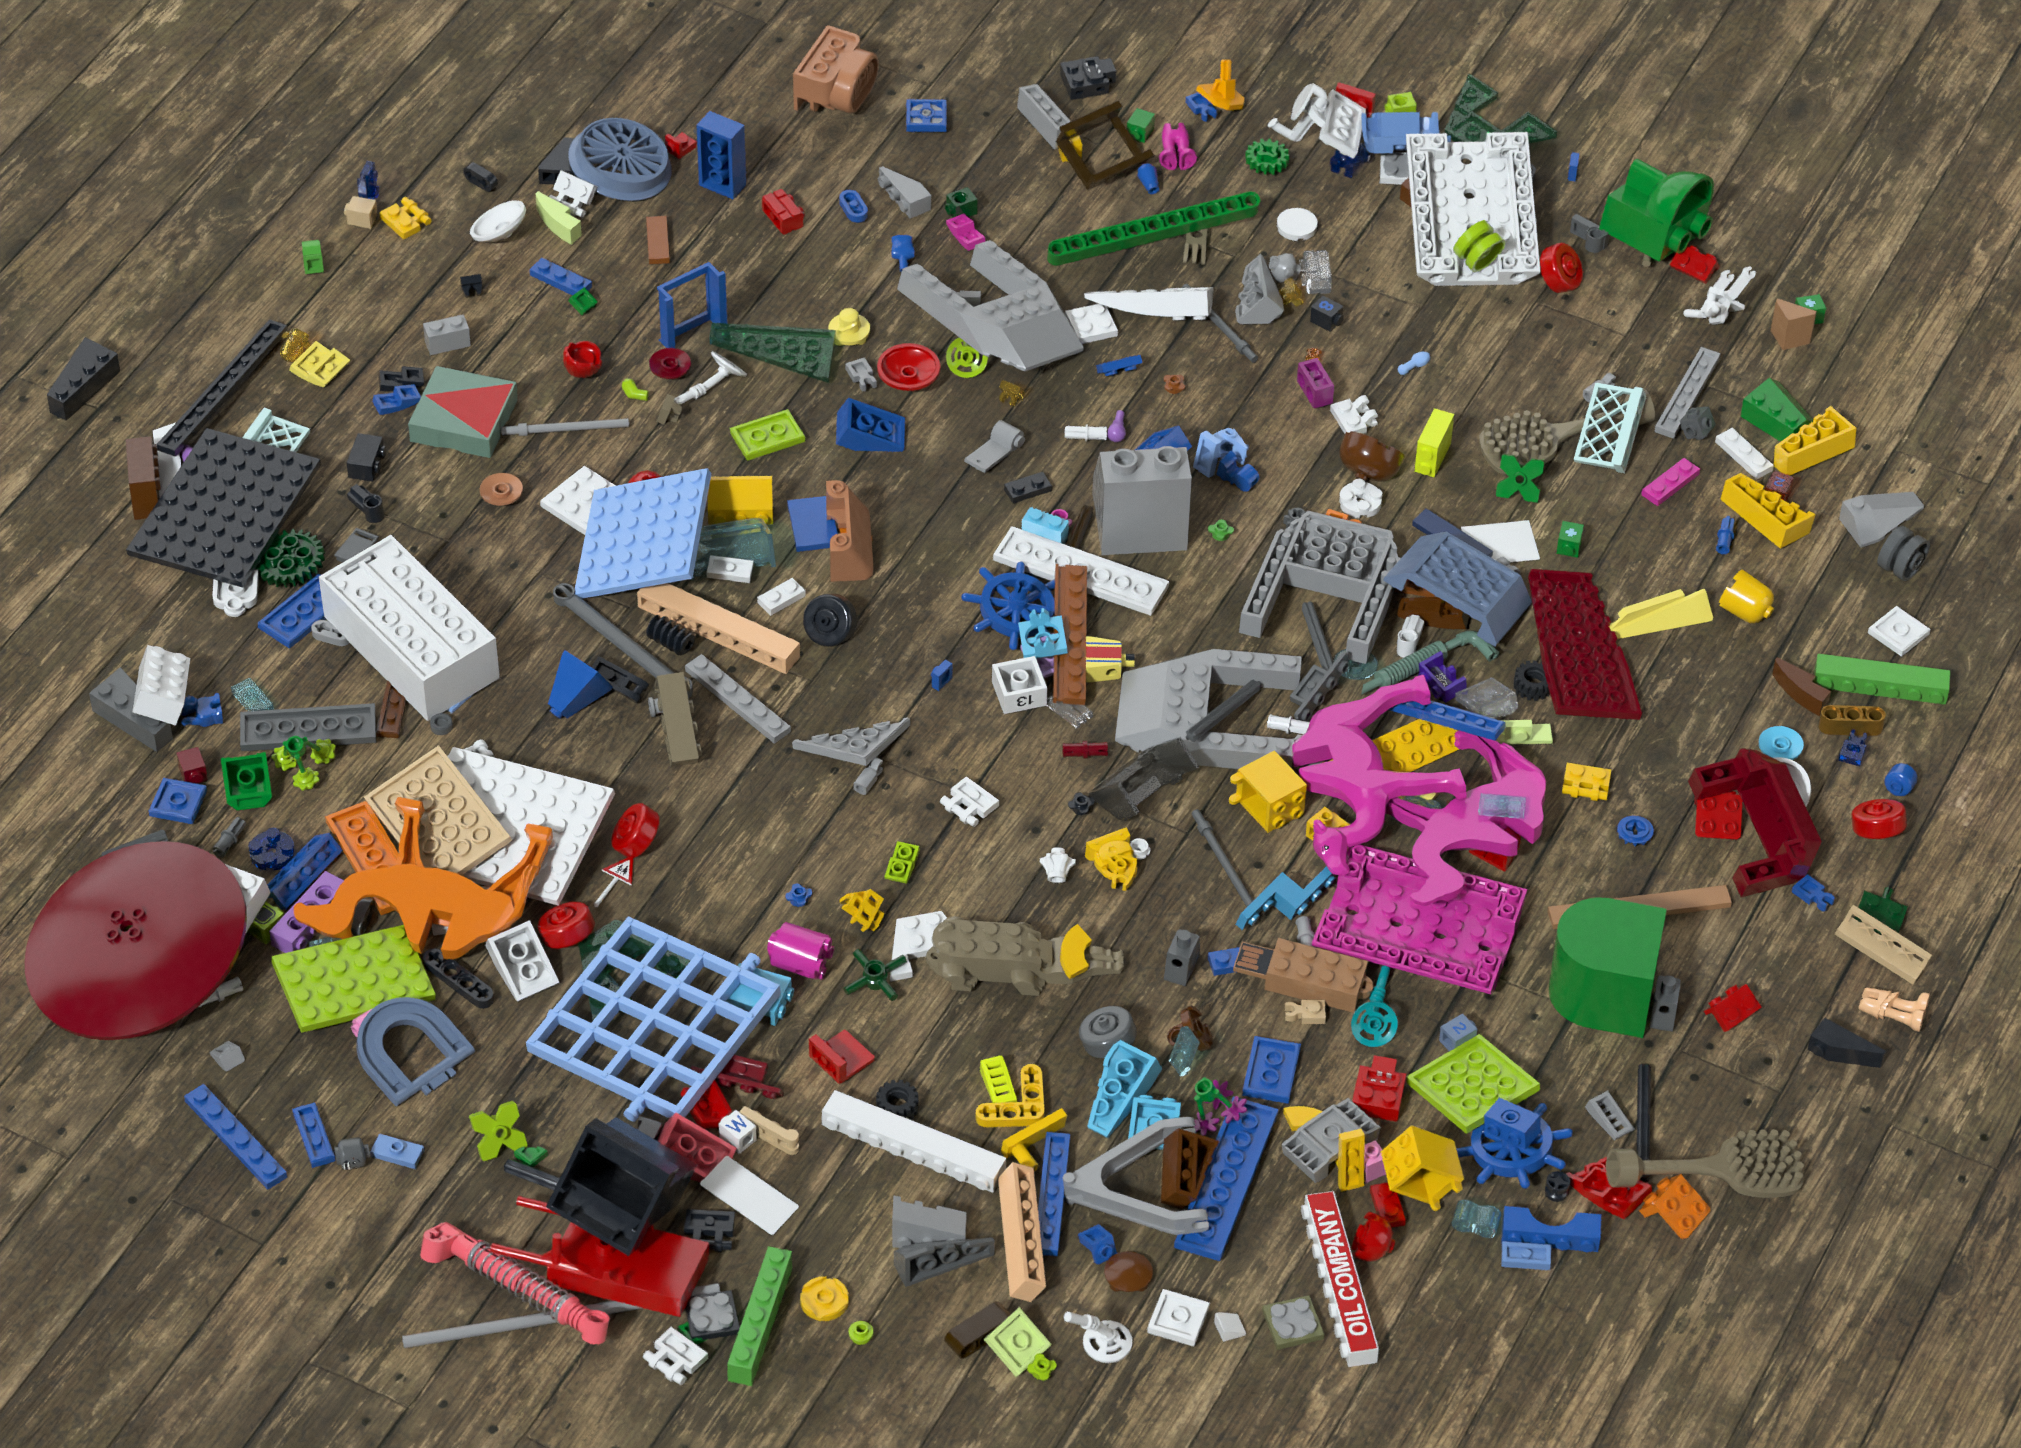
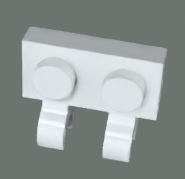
[1330,395,1378,434]

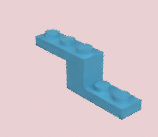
[1235,866,1336,930]

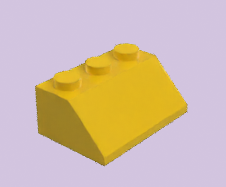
[708,476,773,525]

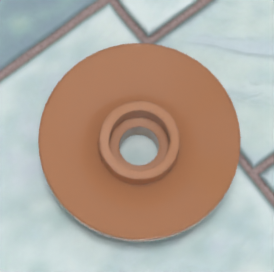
[480,473,523,506]

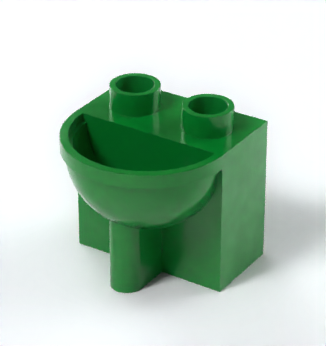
[1599,158,1714,262]

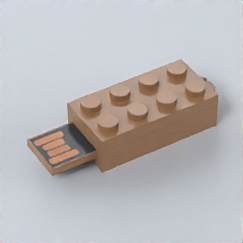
[1233,938,1373,1013]

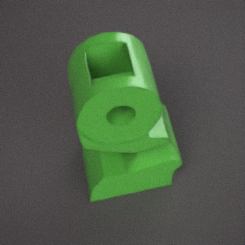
[302,240,324,274]

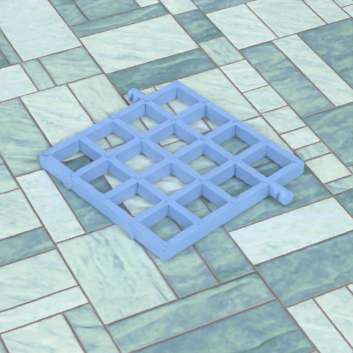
[526,916,781,1122]

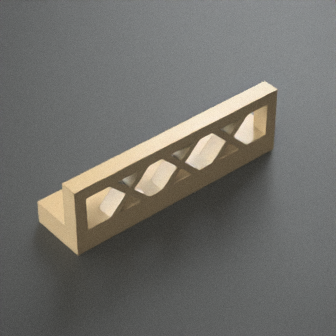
[1835,905,1932,984]

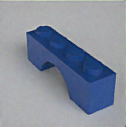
[1501,1206,1601,1252]

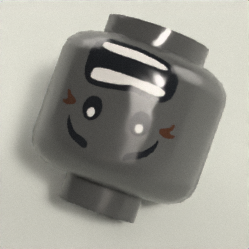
[334,1137,370,1170]

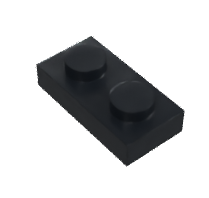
[1004,472,1052,504]

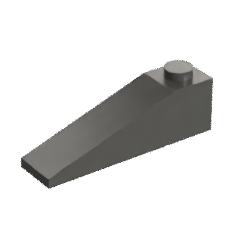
[894,1238,995,1287]

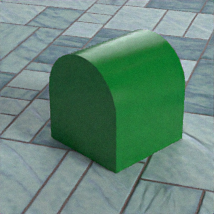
[1548,898,1667,1038]

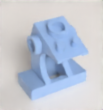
[1193,428,1249,478]

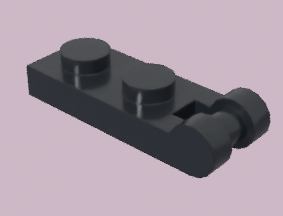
[592,656,649,704]

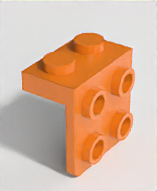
[1639,1174,1710,1239]

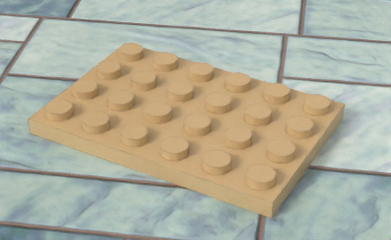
[364,745,512,876]

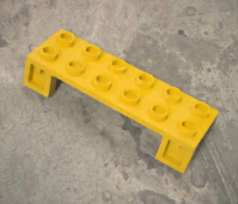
[1328,719,1459,772]

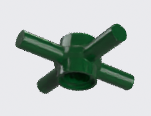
[843,949,907,1001]

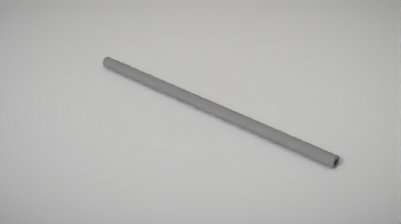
[402,1283,720,1348]

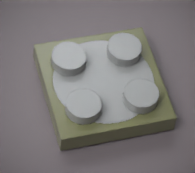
[1262,1295,1324,1350]

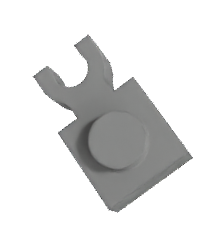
[845,357,877,392]

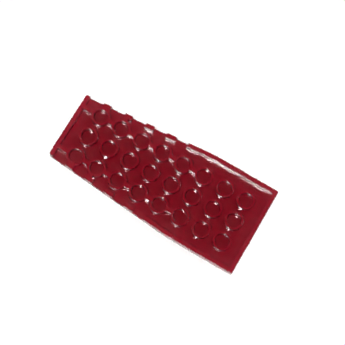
[1528,569,1642,720]

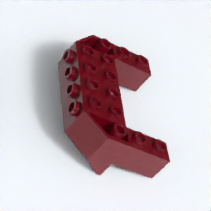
[1688,748,1822,898]

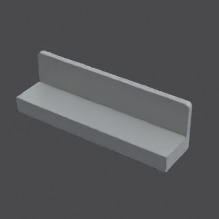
[1017,84,1071,149]

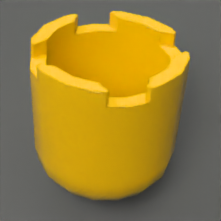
[1719,569,1774,624]

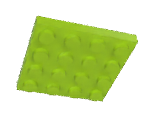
[1406,1034,1540,1134]

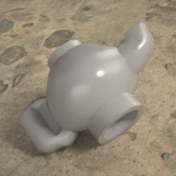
[1269,253,1301,282]

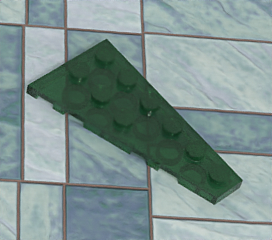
[709,323,836,383]

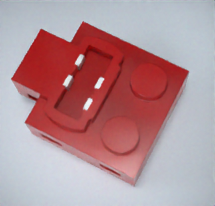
[1352,1055,1406,1122]

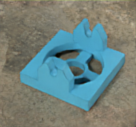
[1018,608,1068,658]

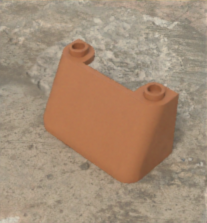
[826,480,873,582]

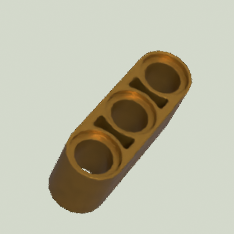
[1818,705,1886,736]

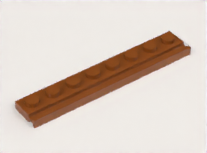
[1053,564,1087,705]

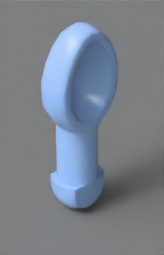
[1398,352,1430,375]

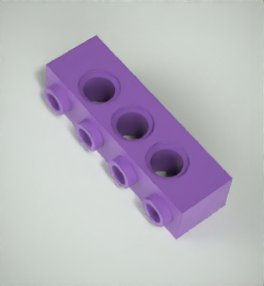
[270,871,344,953]

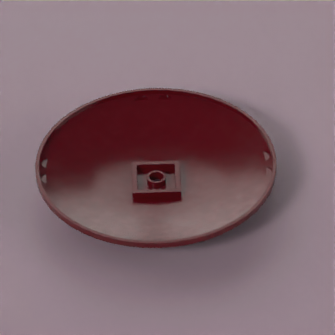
[25,841,247,1040]

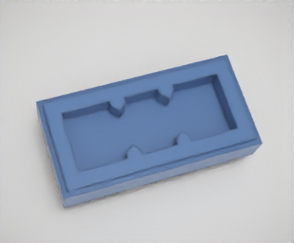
[370,1134,424,1169]

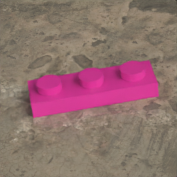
[1642,458,1700,506]

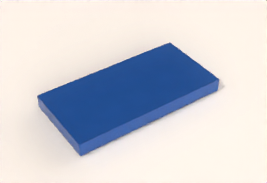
[257,574,326,649]

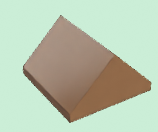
[1771,298,1816,350]

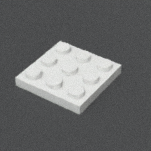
[540,466,615,535]

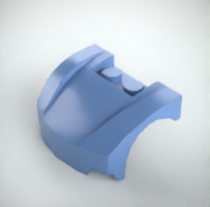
[1361,112,1451,153]

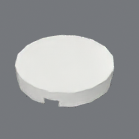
[1277,208,1317,241]

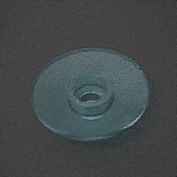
[1334,649,1378,680]

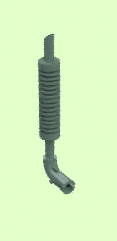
[1361,631,1499,695]

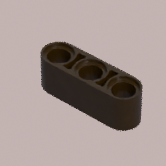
[944,1301,1011,1359]

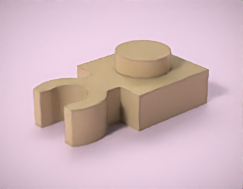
[1285,1000,1326,1024]

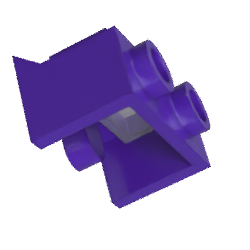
[1418,651,1467,703]

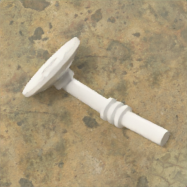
[674,351,747,405]
[1064,1312,1132,1363]

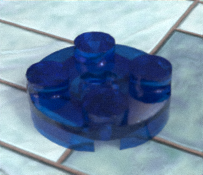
[248,827,295,871]

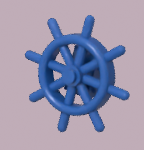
[1456,1098,1573,1189]

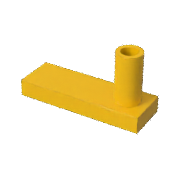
[1001,1108,1067,1172]
[1335,1129,1365,1192]

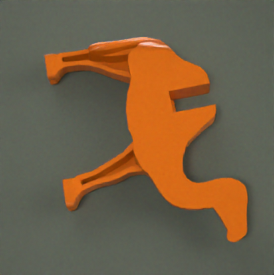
[293,797,553,959]

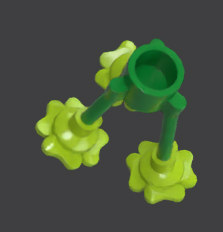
[271,736,336,791]

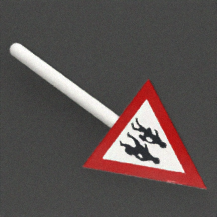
[594,857,633,907]

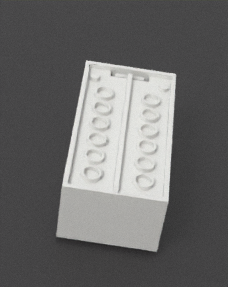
[319,535,500,721]

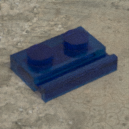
[357,161,380,200]

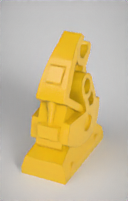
[1085,827,1137,891]

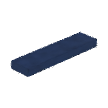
[1412,508,1493,557]

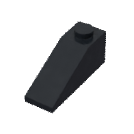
[1808,1018,1886,1068]

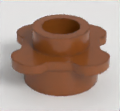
[1164,375,1185,394]

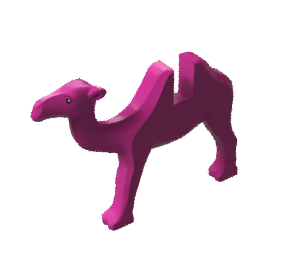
[1292,675,1467,876]
[1386,730,1546,906]

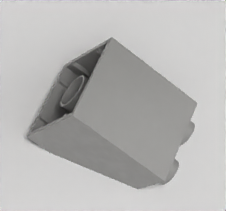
[1092,446,1191,555]

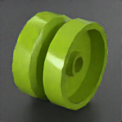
[1453,220,1506,273]

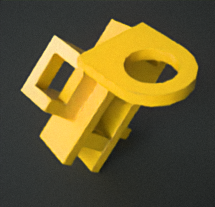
[839,889,884,932]

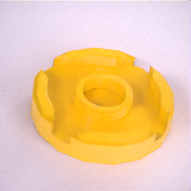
[800,1276,849,1321]

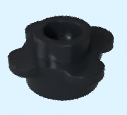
[1068,792,1095,815]

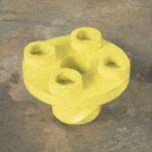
[829,308,870,346]

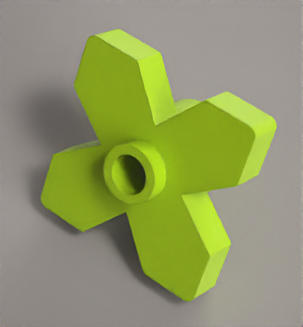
[469,1101,527,1161]

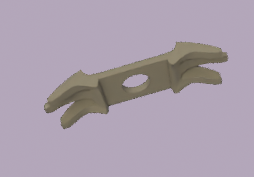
[1183,214,1210,264]

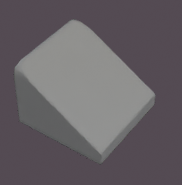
[210,1041,245,1071]

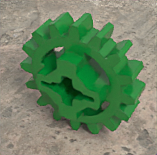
[1245,139,1289,175]

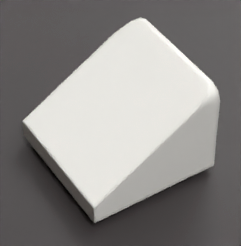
[1214,1312,1246,1342]

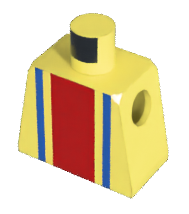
[1086,636,1135,682]

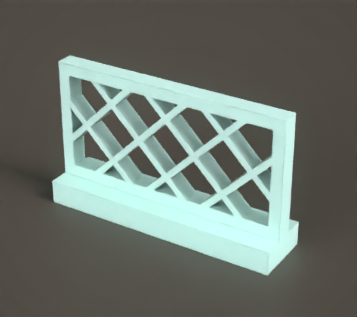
[1574,383,1646,473]
[242,408,310,452]

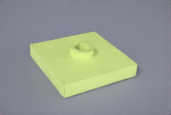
[984,1307,1052,1377]

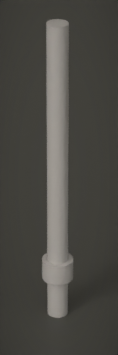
[501,419,629,436]

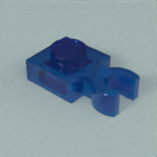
[1838,729,1867,767]

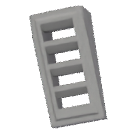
[1585,1091,1634,1141]

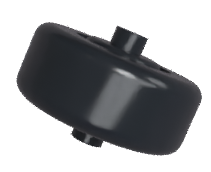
[803,593,857,647]

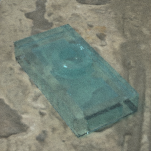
[231,677,274,711]
[1478,793,1526,818]
[1169,1026,1200,1076]

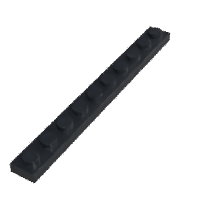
[157,319,288,457]

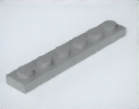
[1654,347,1721,439]
[685,654,791,744]

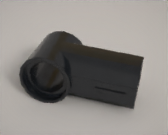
[347,484,384,523]

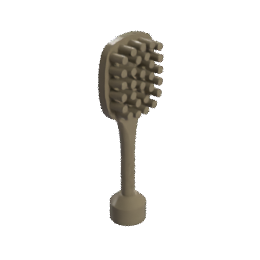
[1479,389,1655,474]
[1606,1129,1804,1198]

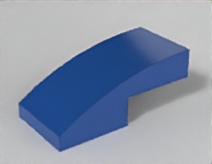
[372,384,421,415]

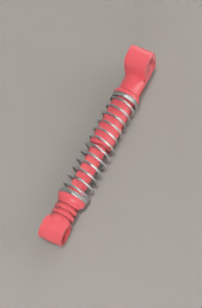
[420,1222,610,1344]

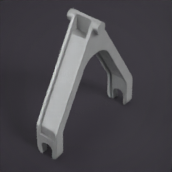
[1063,1117,1209,1235]

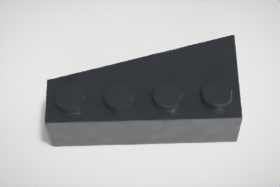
[47,337,120,421]

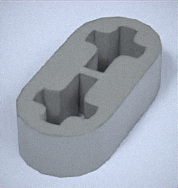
[311,620,350,646]

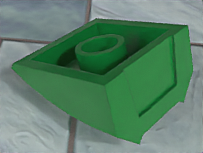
[221,752,272,811]

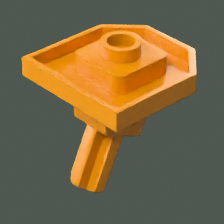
[1196,59,1244,110]

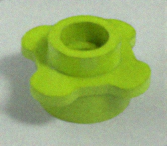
[1027,1353,1056,1381]

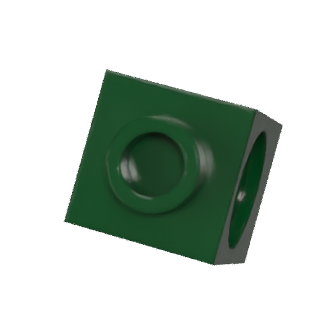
[945,187,977,218]

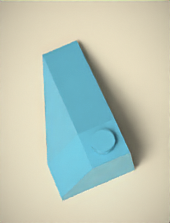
[1087,1040,1162,1138]

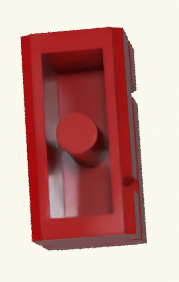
[762,189,805,235]

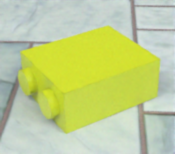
[1414,408,1454,478]

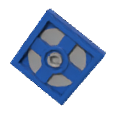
[906,99,946,132]

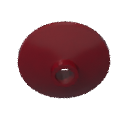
[649,348,691,379]

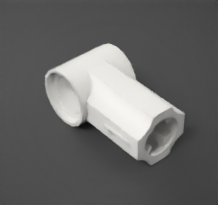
[1397,614,1424,658]

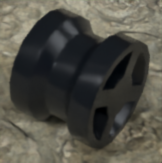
[1545,1171,1570,1202]

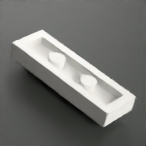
[1715,428,1774,480]

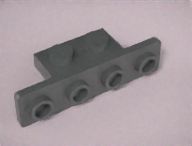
[1290,651,1349,722]

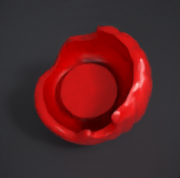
[563,341,602,378]

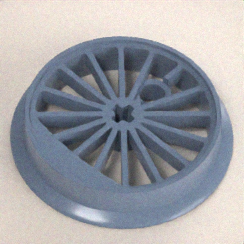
[568,118,672,201]

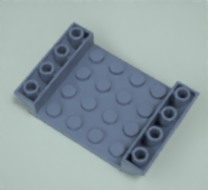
[1383,532,1532,647]

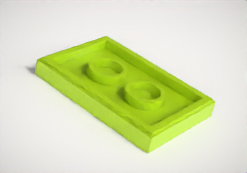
[730,409,805,461]

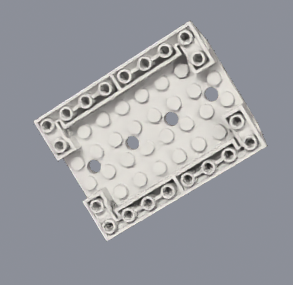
[1406,132,1540,286]

